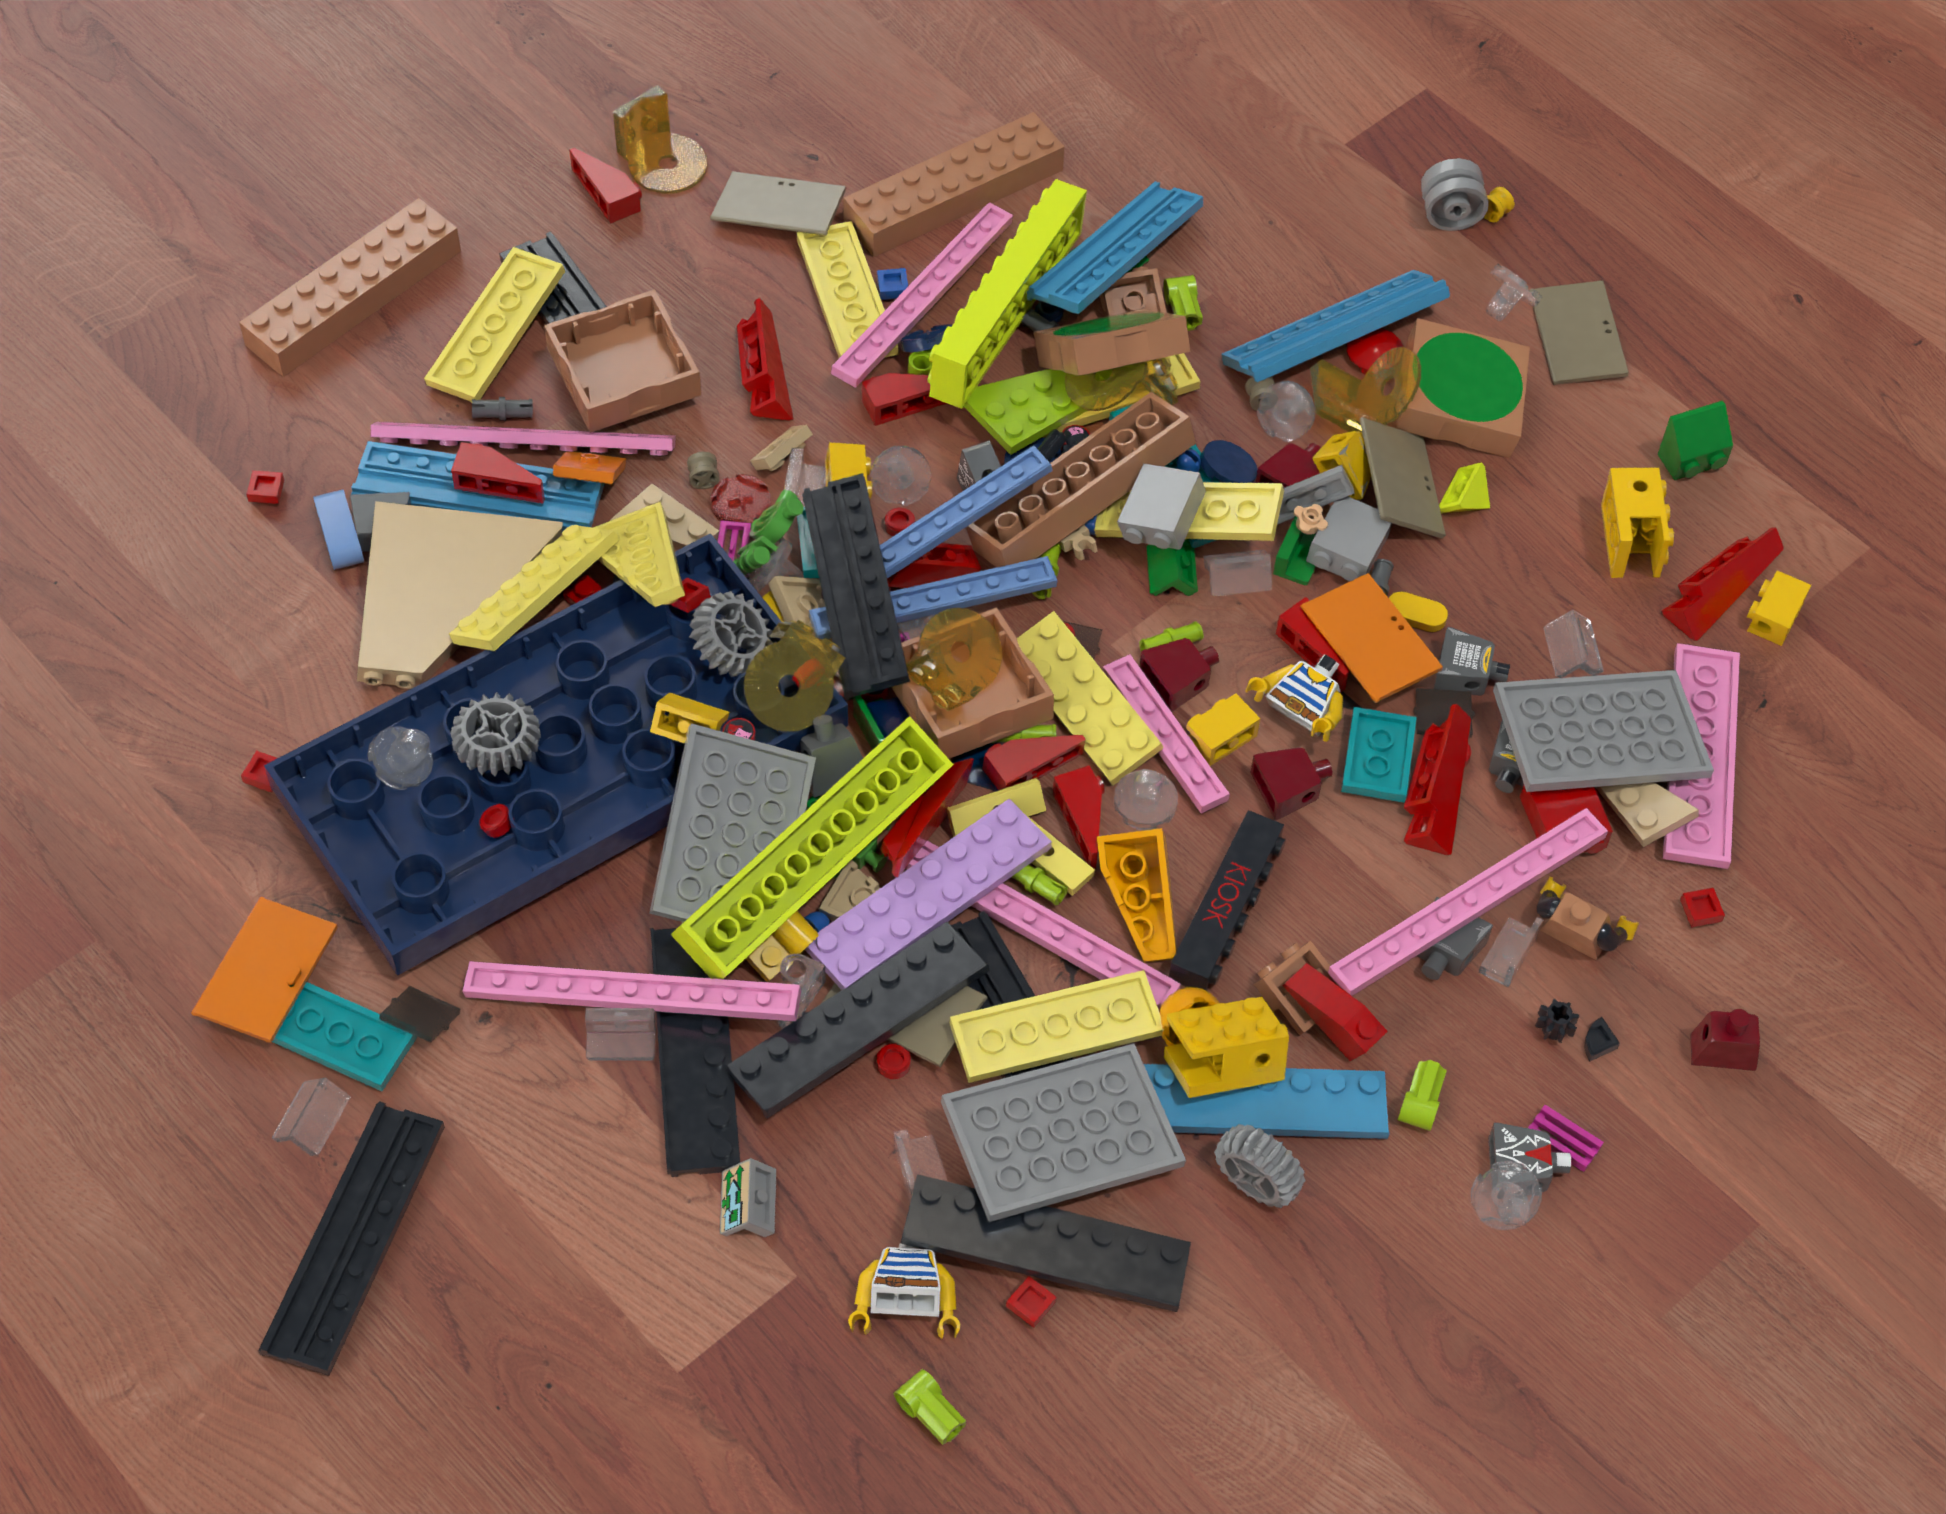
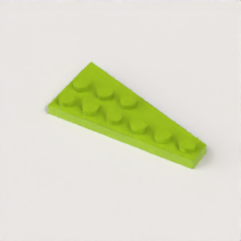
[964,361,1152,455]

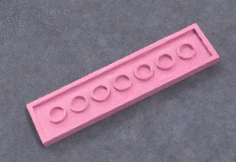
[1663,643,1740,869]

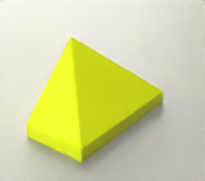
[1439,462,1490,514]

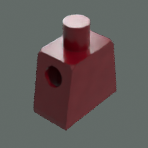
[1255,443,1321,488]
[1139,638,1219,712]
[1250,747,1333,821]
[1690,1009,1760,1071]

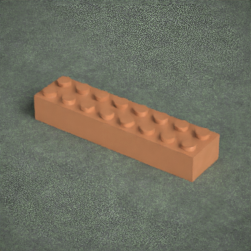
[843,112,1065,257]
[239,198,461,377]
[966,392,1196,567]

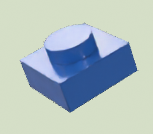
[877,268,908,300]

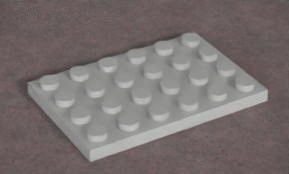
[1493,670,1714,792]
[649,723,816,922]
[941,1043,1186,1222]

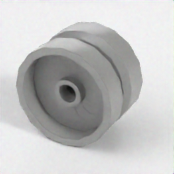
[1421,158,1488,231]

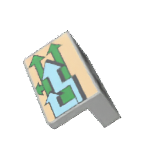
[720,1158,776,1237]

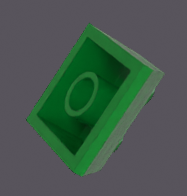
[1657,400,1733,481]

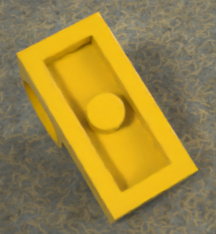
[746,911,819,982]

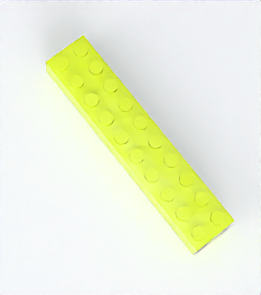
[927,179,1087,409]
[671,716,954,979]

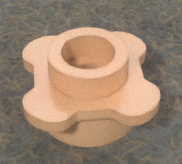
[1293,504,1328,534]

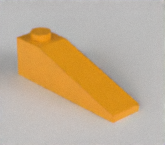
[1097,828,1177,963]

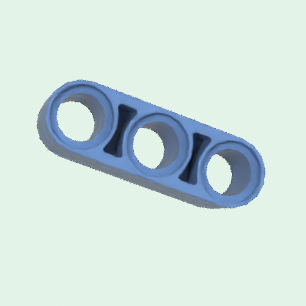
[313,489,364,570]

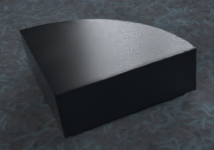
[1584,1017,1620,1062]

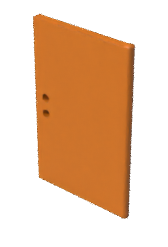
[1301,573,1443,703]
[191,897,338,1043]

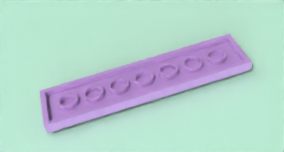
[805,798,1052,990]

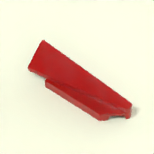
[737,298,794,421]
[1662,527,1784,641]
[1404,704,1471,855]
[881,758,974,878]

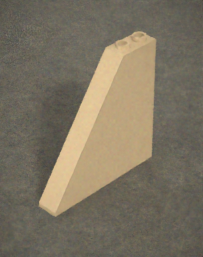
[357,501,563,689]

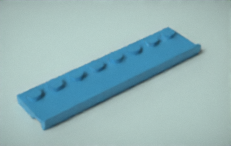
[1027,181,1203,314]
[1221,270,1450,382]
[351,441,604,533]
[1144,1064,1389,1139]

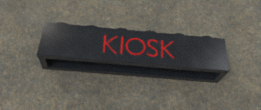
[1169,810,1286,991]

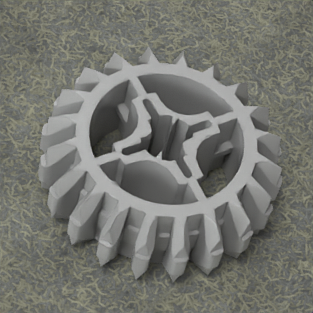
[689,591,773,677]
[451,692,541,776]
[1214,1124,1306,1208]

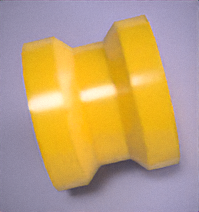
[1484,186,1515,222]

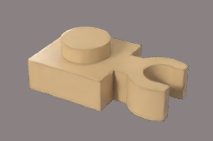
[1058,524,1098,561]

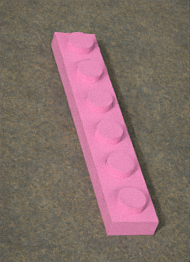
[1103,655,1230,813]

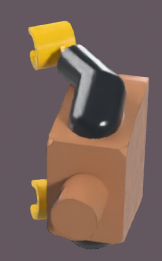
[1537,877,1639,961]

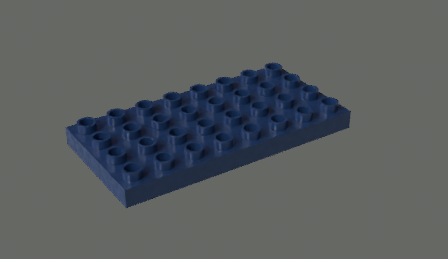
[264,533,848,976]

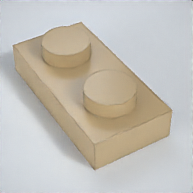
[750,425,813,471]

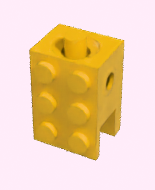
[1601,468,1674,578]
[1164,997,1289,1098]

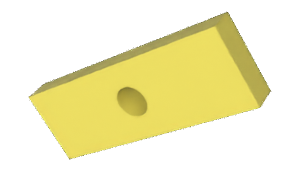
[946,778,1046,837]
[1024,813,1095,896]

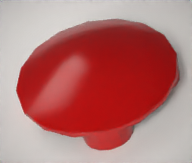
[1346,328,1404,377]

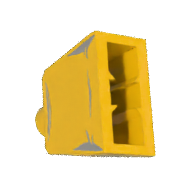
[1313,431,1371,500]

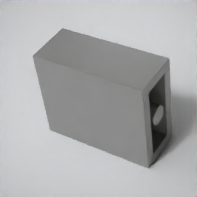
[1117,463,1206,550]
[1306,496,1393,581]

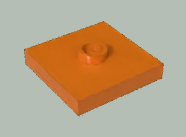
[553,451,626,484]

